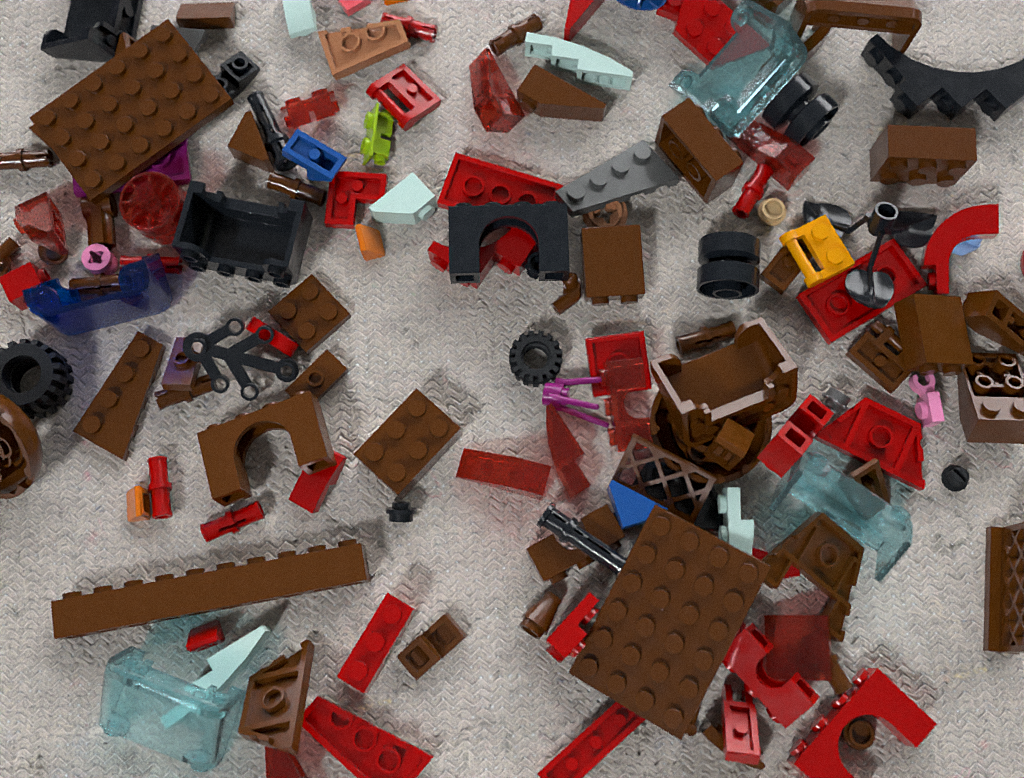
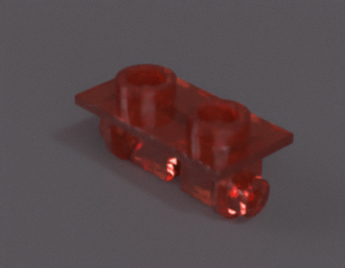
[280,88,340,129]

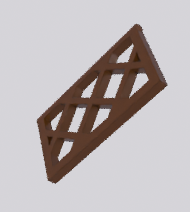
[610,433,719,524]

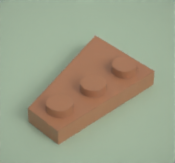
[317,19,411,81]

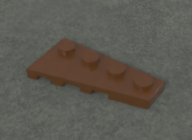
[73,331,166,462]

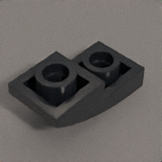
[214,51,260,100]

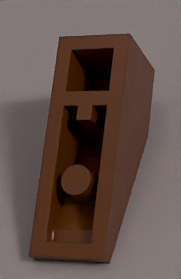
[517,64,607,122]
[962,290,1024,356]

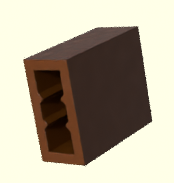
[580,224,645,306]
[894,294,974,376]

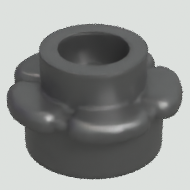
[822,387,851,413]

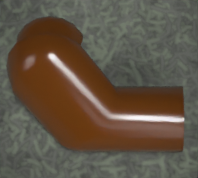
[0,237,20,276]
[551,272,582,315]

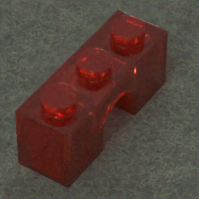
[599,357,653,452]

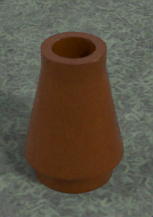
[519,591,562,639]

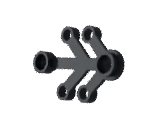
[183,317,300,401]

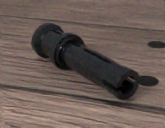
[247,91,297,172]
[537,502,627,576]

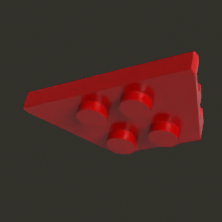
[673,0,769,71]
[813,397,926,491]

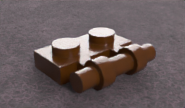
[845,319,912,394]

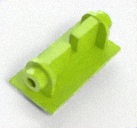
[360,103,394,166]

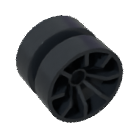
[762,72,840,151]
[696,231,761,300]

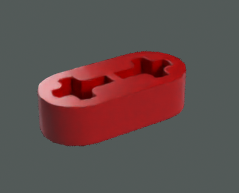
[245,316,299,358]

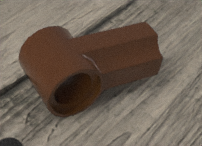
[80,193,118,251]

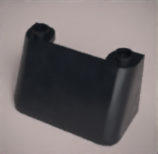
[40,0,143,63]

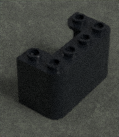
[172,180,313,288]

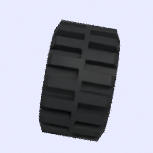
[0,339,74,419]

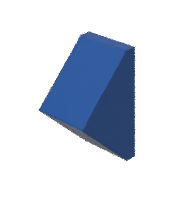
[607,480,668,530]

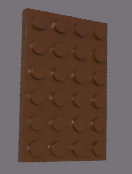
[29,19,235,205]
[569,505,772,740]

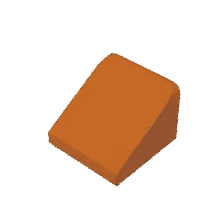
[355,224,385,261]
[126,486,151,522]

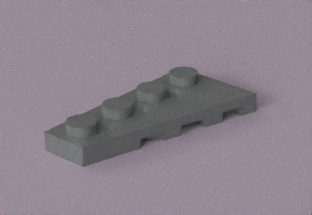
[554,140,679,218]

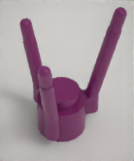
[542,377,609,428]

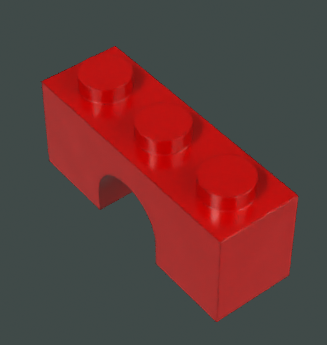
[757,394,834,478]
[337,593,417,694]
[723,622,820,729]

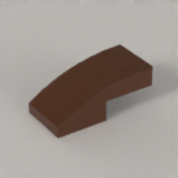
[396,612,467,681]

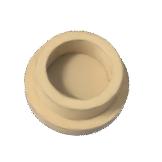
[757,198,786,226]

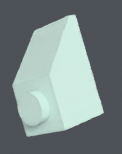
[369,172,437,225]

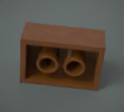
[655,97,743,204]
[869,125,977,187]
[354,388,462,500]

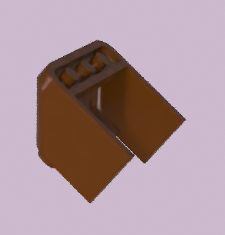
[788,0,922,55]

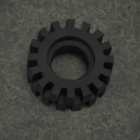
[509,330,562,387]

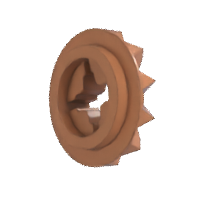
[582,201,628,228]

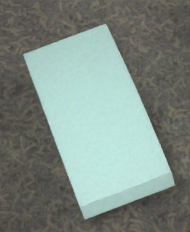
[282,0,317,39]

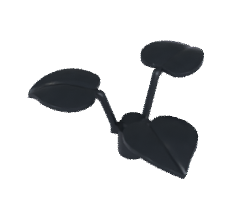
[802,200,937,309]

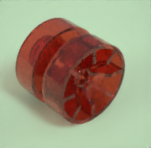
[119,171,187,245]

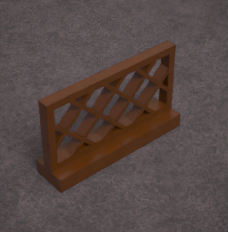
[983,522,1024,655]

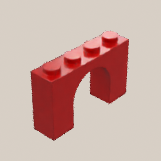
[786,668,937,778]

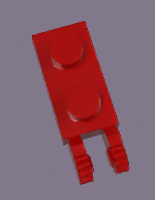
[721,684,760,765]

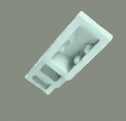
[525,32,633,91]
[162,625,272,728]

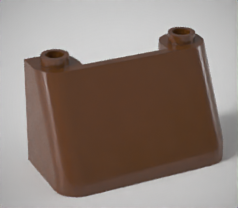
[650,317,798,447]

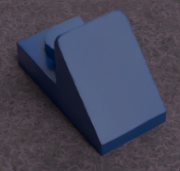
[282,129,347,182]

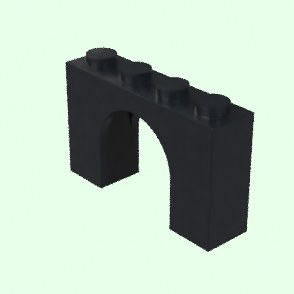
[448,201,570,284]

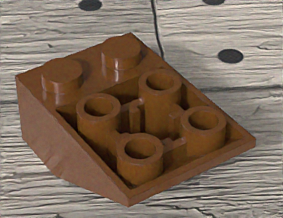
[957,352,1024,444]

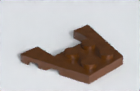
[761,512,864,643]

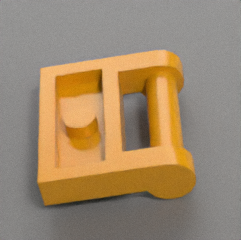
[779,214,855,288]

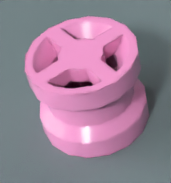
[81,243,118,275]

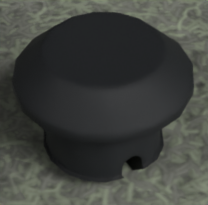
[941,465,970,492]

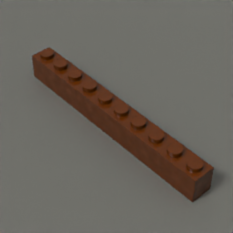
[51,539,371,640]

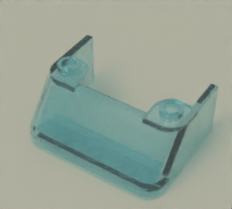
[769,451,913,582]

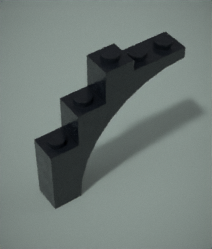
[861,34,1024,122]

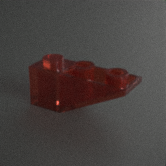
[469,48,525,133]

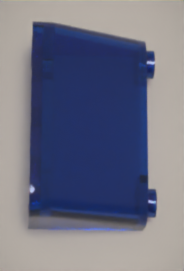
[22,253,173,336]

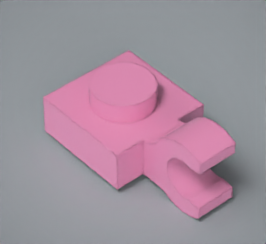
[909,374,945,428]

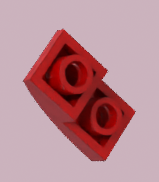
[288,450,347,514]

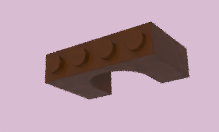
[197,391,337,507]

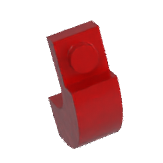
[920,204,999,296]

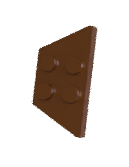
[238,639,315,755]

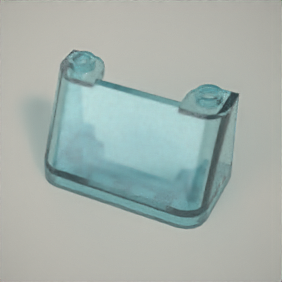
[668,0,808,138]
[99,646,246,772]

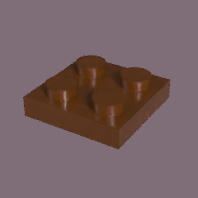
[268,274,351,355]

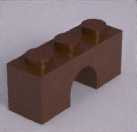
[526,504,625,585]

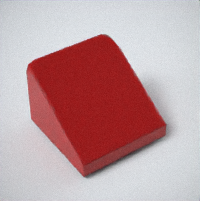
[186,620,225,652]

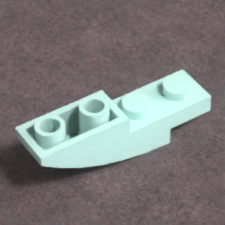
[717,488,754,555]

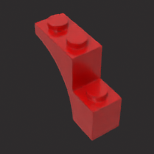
[428,227,538,289]

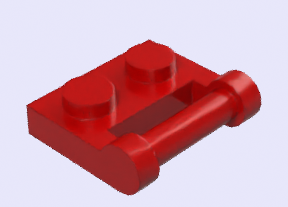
[366,64,441,131]

